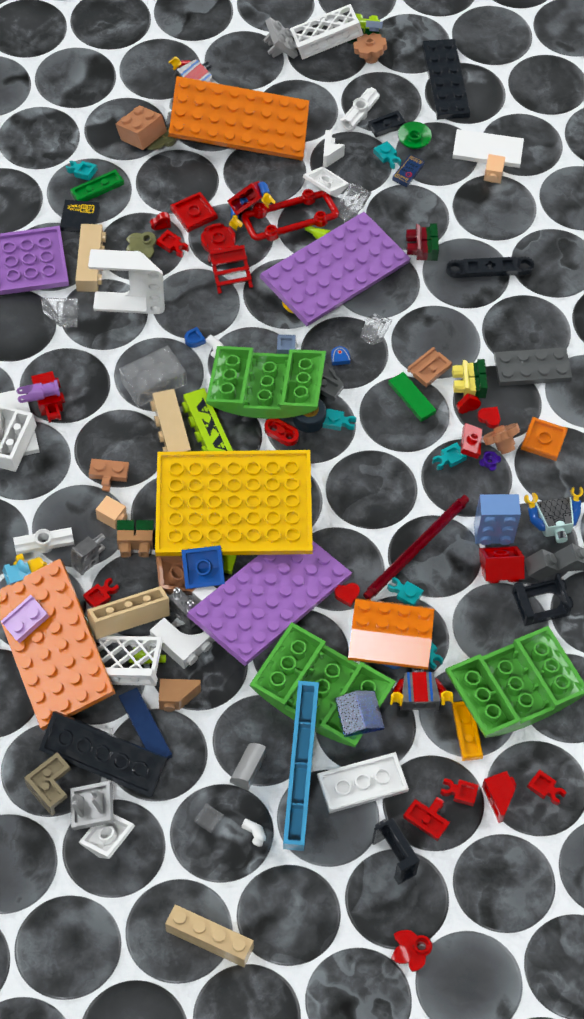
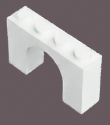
[150,586,217,669]

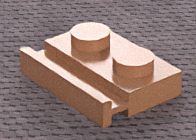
[407,347,452,387]

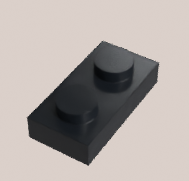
[368,110,406,137]

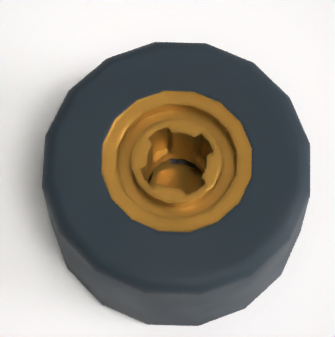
[293,399,326,433]

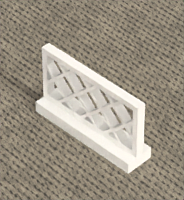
[290,4,363,60]
[93,636,163,686]

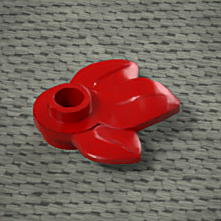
[391,930,432,972]

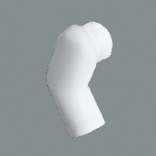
[206,335,223,358]
[241,818,266,847]

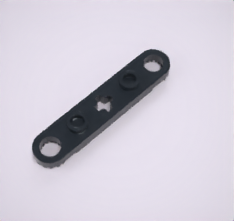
[446,256,534,278]

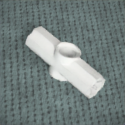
[341,87,380,131]
[13,527,74,555]

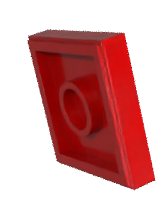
[170,192,218,232]

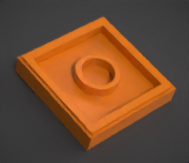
[521,417,568,461]

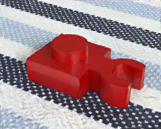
[156,229,189,258]
[83,578,119,608]
[527,770,566,805]
[440,779,479,806]

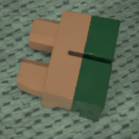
[117,520,155,557]

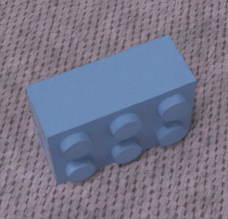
[474,494,521,545]

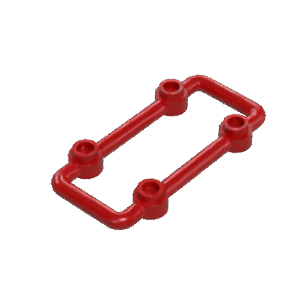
[241,189,339,241]

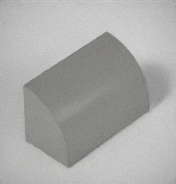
[230,743,266,791]

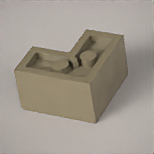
[24,752,71,816]

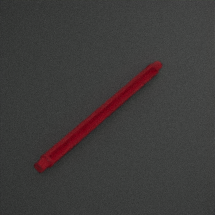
[363,495,469,600]

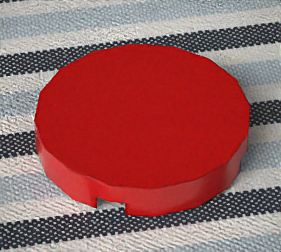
[201,223,236,252]

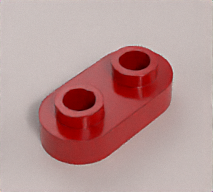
[264,418,299,446]

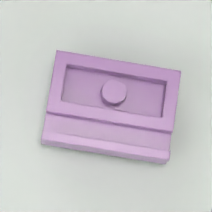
[1,595,50,643]

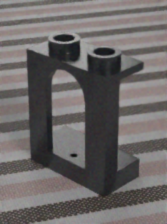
[512,573,573,626]
[372,818,420,885]

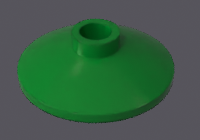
[398,121,432,149]

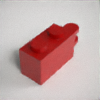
[31,371,65,423]

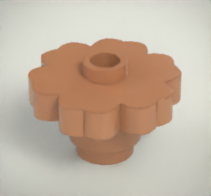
[353,33,387,64]
[483,423,520,454]

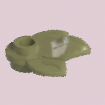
[147,127,176,150]
[126,232,157,259]

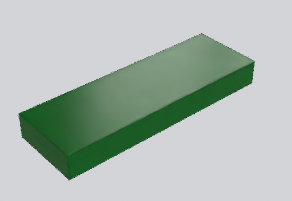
[70,169,124,201]
[388,372,436,422]

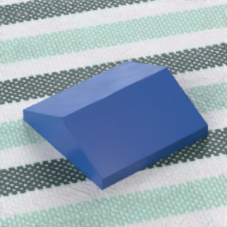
[181,545,225,589]

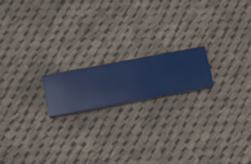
[119,688,172,760]

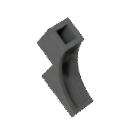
[524,543,584,580]

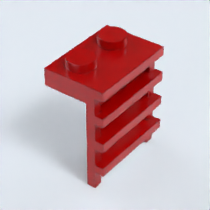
[208,245,253,294]

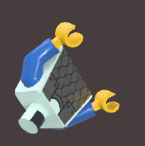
[524,487,584,543]

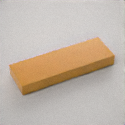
[451,701,483,761]

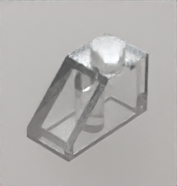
[337,183,371,222]
[41,298,79,328]
[360,314,392,345]

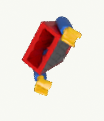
[227,181,276,231]

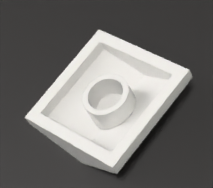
[303,166,349,198]
[79,814,135,859]

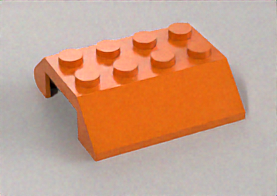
[348,598,434,670]

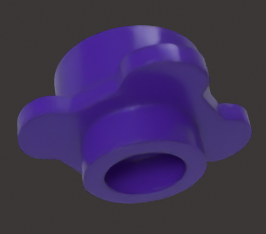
[479,451,501,471]

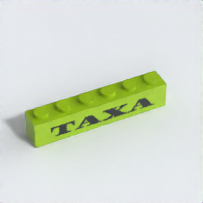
[181,388,233,451]

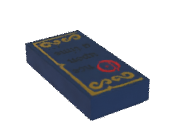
[392,155,425,187]

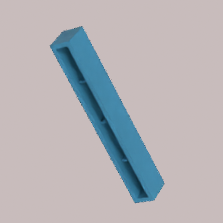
[283,681,319,851]

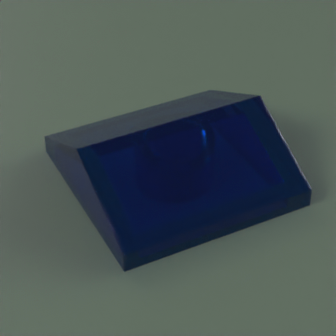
[335,690,384,737]

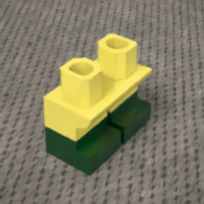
[452,359,488,398]

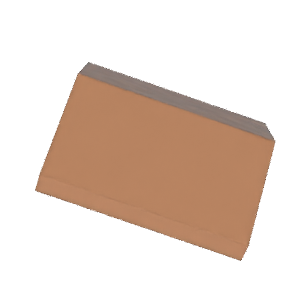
[156,556,196,595]

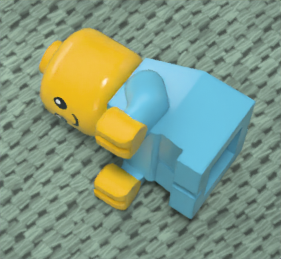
[2,554,47,585]

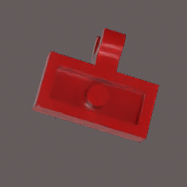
[403,797,450,841]

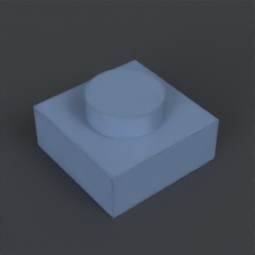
[366,20,383,32]
[277,335,296,354]

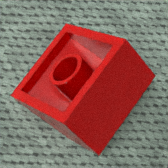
[479,546,525,583]

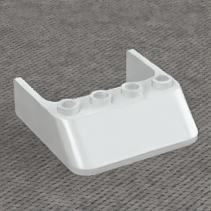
[88,249,165,314]

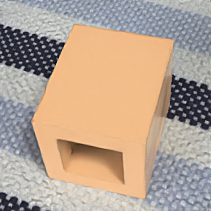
[484,154,505,183]
[96,496,127,530]

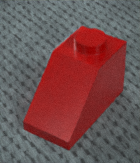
[482,771,516,823]

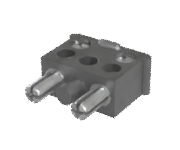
[71,533,105,575]
[168,587,197,628]

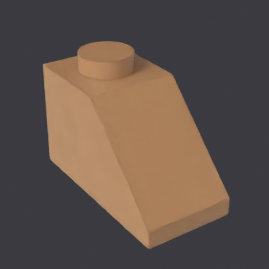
[159,679,201,712]

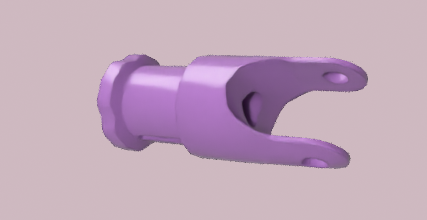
[16,380,60,403]

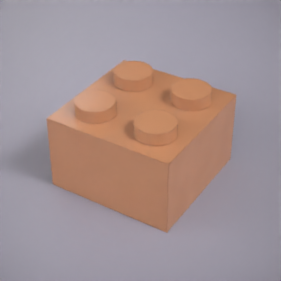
[115,105,167,150]

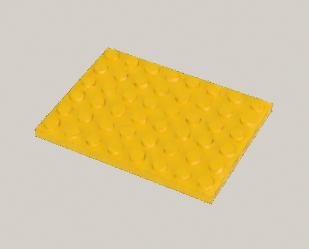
[155,450,313,556]

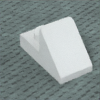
[323,130,345,168]

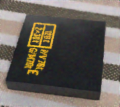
[60,199,100,232]

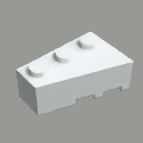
[0,405,37,472]

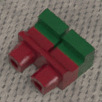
[406,223,439,261]

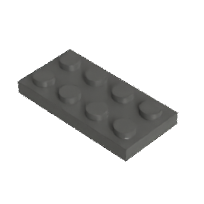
[494,347,572,386]

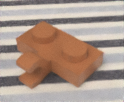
[89,459,129,492]

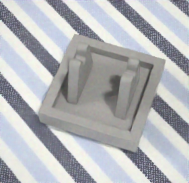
[264,17,298,59]
[70,781,114,830]

